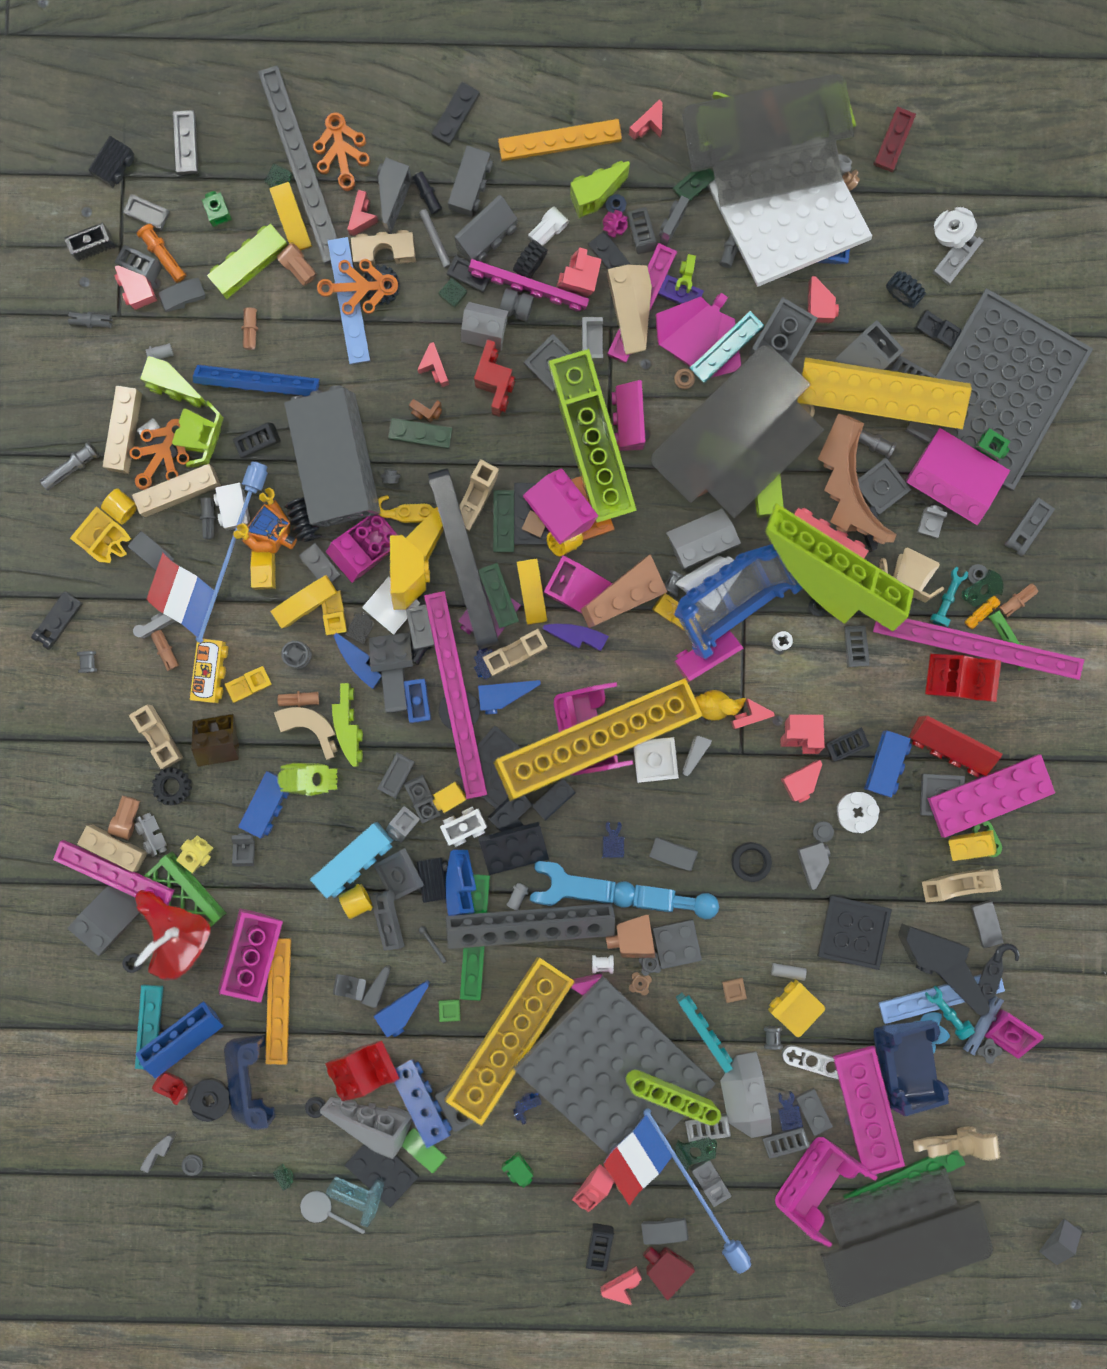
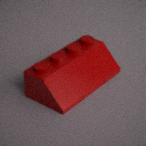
[908,716,1003,778]

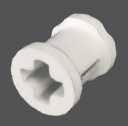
[772,631,793,651]
[592,955,614,974]

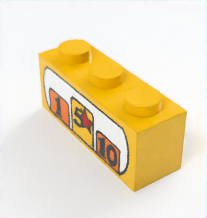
[190,639,228,703]

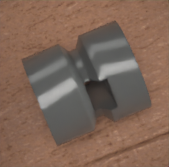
[500,288,534,322]
[281,641,312,669]

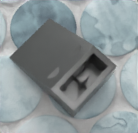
[832,320,905,370]

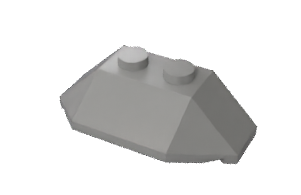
[720,1051,772,1138]

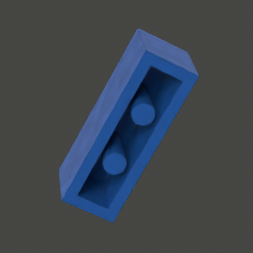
[864,731,912,797]
[238,771,290,838]

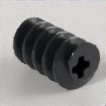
[285,497,322,542]

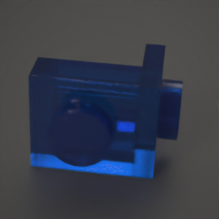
[474,648,494,680]
[513,1092,542,1125]

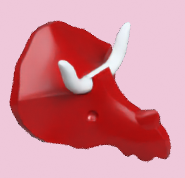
[135,890,210,980]

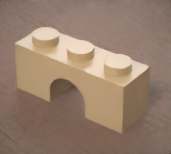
[351,230,416,268]
[483,629,548,677]
[129,705,183,769]
[77,825,147,872]

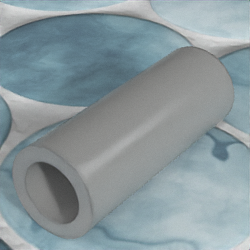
[771,963,807,981]

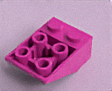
[326,514,397,583]
[544,556,612,615]

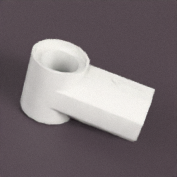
[528,207,569,246]

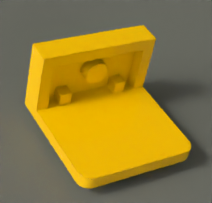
[768,980,825,1037]

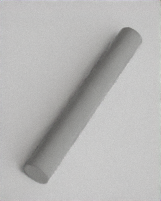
[419,209,451,268]

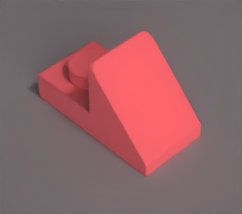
[629,100,662,140]
[348,190,378,236]
[418,342,449,387]
[731,699,775,729]
[600,1266,642,1305]

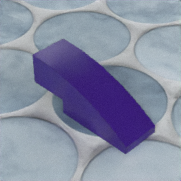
[542,624,609,652]

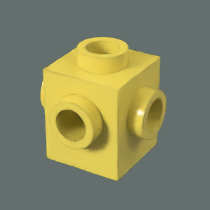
[176,835,213,873]

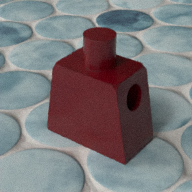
[643,1246,695,1300]

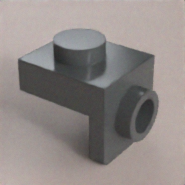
[231,833,255,867]
[333,974,366,1001]

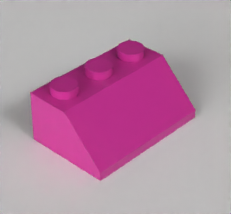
[611,380,645,451]
[523,468,598,544]
[674,630,743,682]

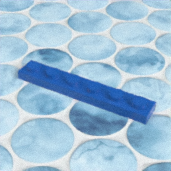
[193,365,319,397]

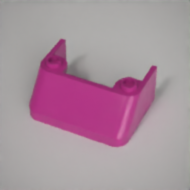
[554,682,633,776]
[775,1137,877,1247]

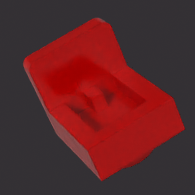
[152,1071,188,1105]

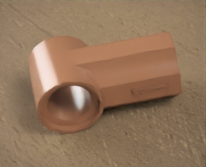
[276,242,317,286]
[108,796,140,840]

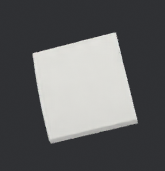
[362,576,420,634]

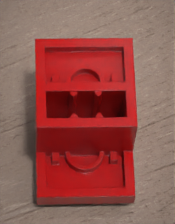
[474,340,515,417]
[925,654,1001,702]
[325,1040,399,1102]

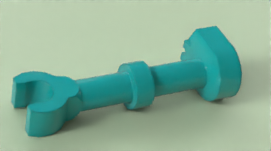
[930,567,968,628]
[925,986,975,1040]

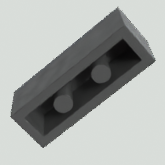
[448,146,493,217]

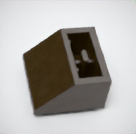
[191,714,239,767]

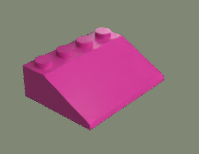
[905,427,1010,525]

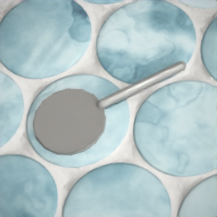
[300,1191,365,1234]

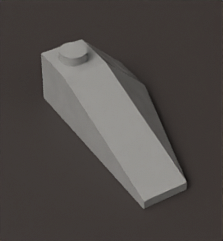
[320,1097,413,1159]

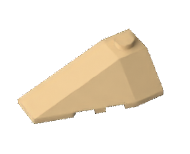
[607,265,652,355]

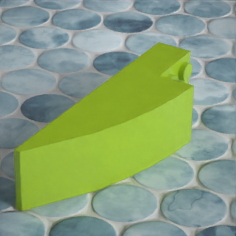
[548,349,637,522]
[766,503,914,631]

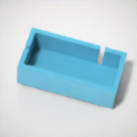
[310,822,394,898]

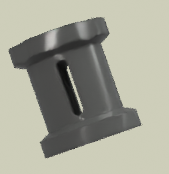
[665,570,684,597]
[77,651,97,673]
[764,1026,783,1050]

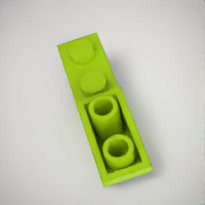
[332,683,363,767]

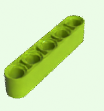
[626,1070,721,1125]

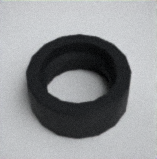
[731,842,772,882]

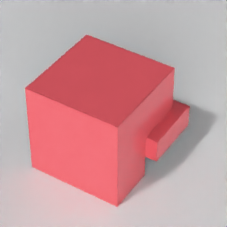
[557,248,602,297]
[781,715,824,754]

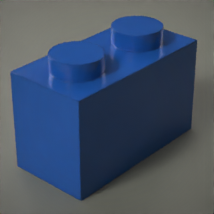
[404,679,432,723]

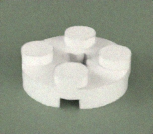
[934,207,977,248]
[837,792,879,833]

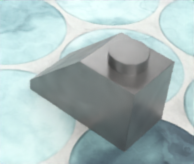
[796,841,831,890]

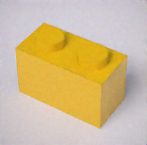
[432,781,466,813]
[949,830,997,861]

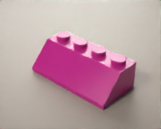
[218,908,283,1003]

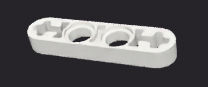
[782,1045,839,1080]

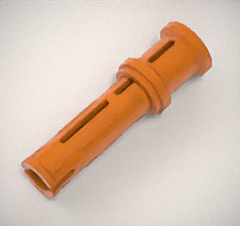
[137,224,186,283]

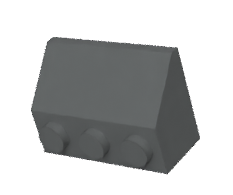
[454,195,518,262]

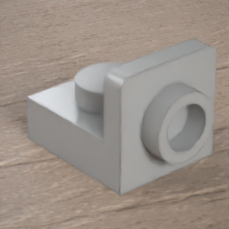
[917,505,947,539]
[386,806,420,843]

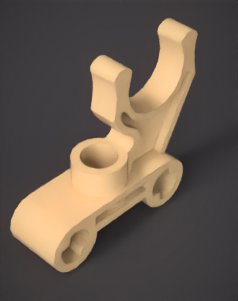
[913,1126,1000,1160]

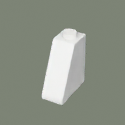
[676,556,742,611]

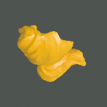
[695,690,746,721]

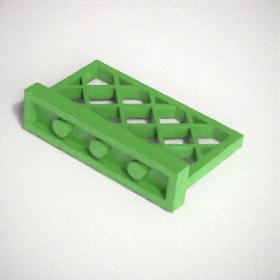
[144,852,227,928]

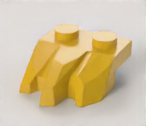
[70,506,131,563]

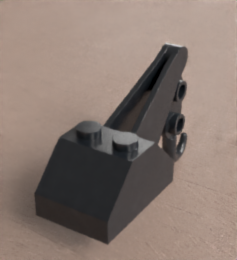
[898,923,1020,1016]

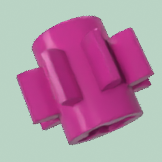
[603,210,628,237]

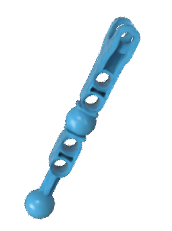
[530,861,719,919]

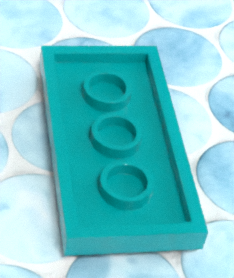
[676,993,733,1073]

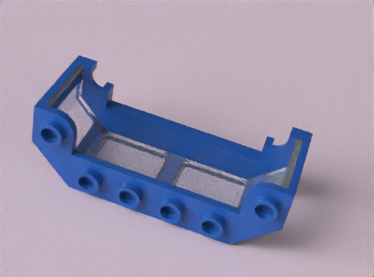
[674,544,803,659]

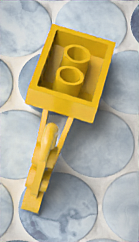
[378,496,444,610]

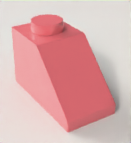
[808,276,839,323]
[781,760,822,803]

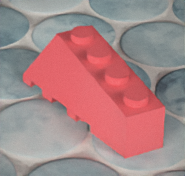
[793,508,869,558]

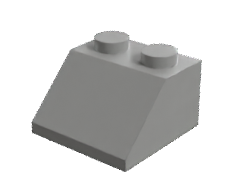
[461,302,509,351]

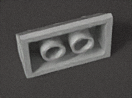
[666,508,741,570]

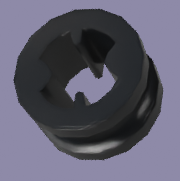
[122,953,143,973]

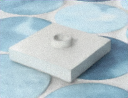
[633,737,679,783]

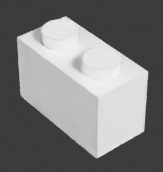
[214,483,251,531]

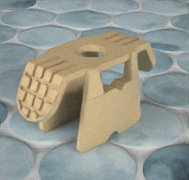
[879,548,944,603]

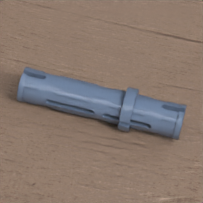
[963,996,1004,1055]

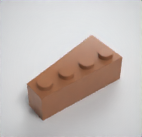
[580,555,667,628]

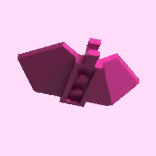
[656,293,742,378]

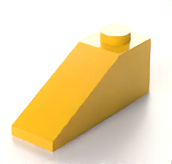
[251,551,276,590]

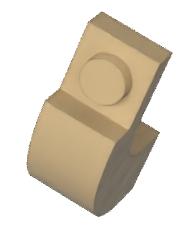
[459,459,499,531]
[274,707,338,760]
[922,869,1002,902]

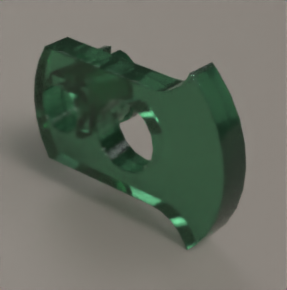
[961,569,1004,608]
[675,1137,717,1171]

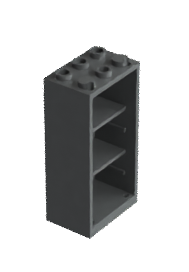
[284,385,381,528]

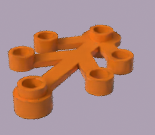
[313,113,370,191]
[317,259,398,315]
[129,419,189,490]

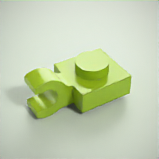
[675,254,696,293]

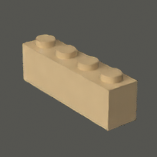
[103,386,142,474]
[132,464,221,517]

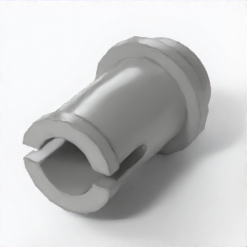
[146,343,174,359]
[506,883,529,911]

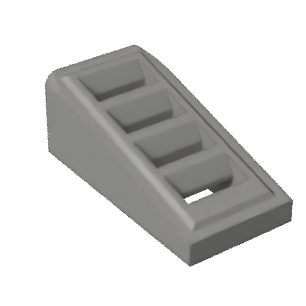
[682,736,712,776]
[685,1113,731,1142]

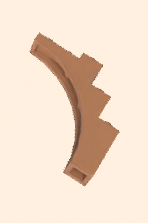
[818,414,897,544]

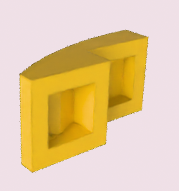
[321,590,347,635]
[652,593,700,633]
[224,666,272,703]

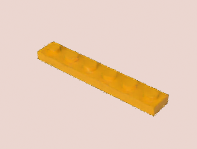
[498,119,622,161]
[266,938,291,1065]

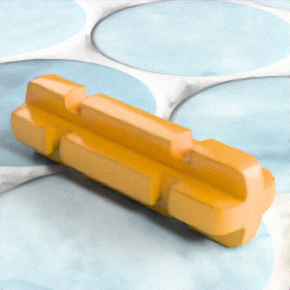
[964,596,1000,629]

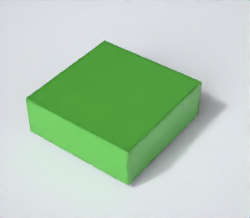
[438,999,461,1022]

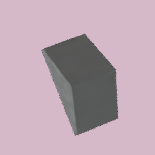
[1039,1218,1081,1265]

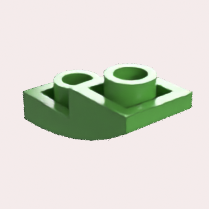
[402,1128,447,1174]

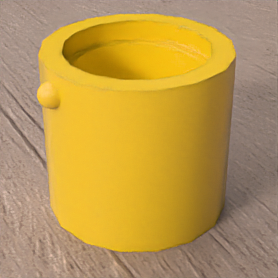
[101,488,137,525]
[547,532,583,556]
[338,884,373,919]

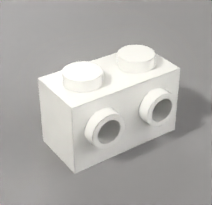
[440,806,487,847]

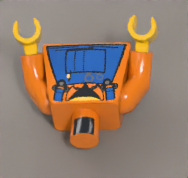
[233,488,297,554]

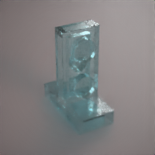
[326,1177,384,1228]

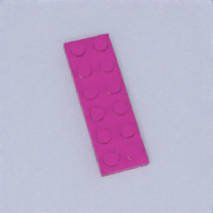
[927,755,1055,838]
[833,1045,905,1177]

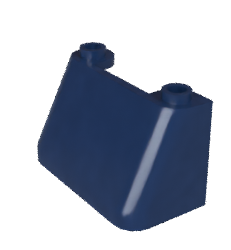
[873,1020,949,1117]
[224,1034,275,1129]

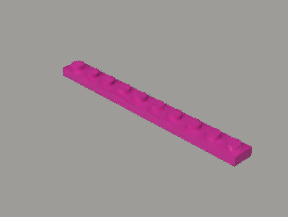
[424,591,487,799]
[873,619,1085,680]

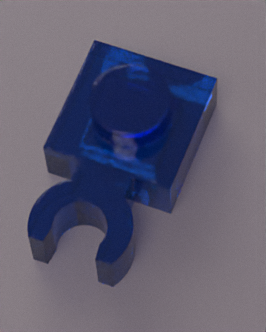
[603,822,624,858]
[778,1091,803,1131]

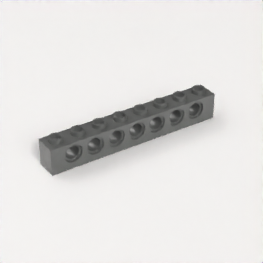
[446,903,615,949]

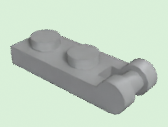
[933,235,984,285]
[133,613,176,638]

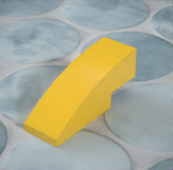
[269,182,312,250]
[517,559,547,625]
[270,575,338,629]

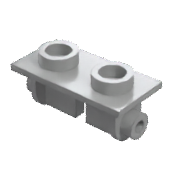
[134,813,167,857]

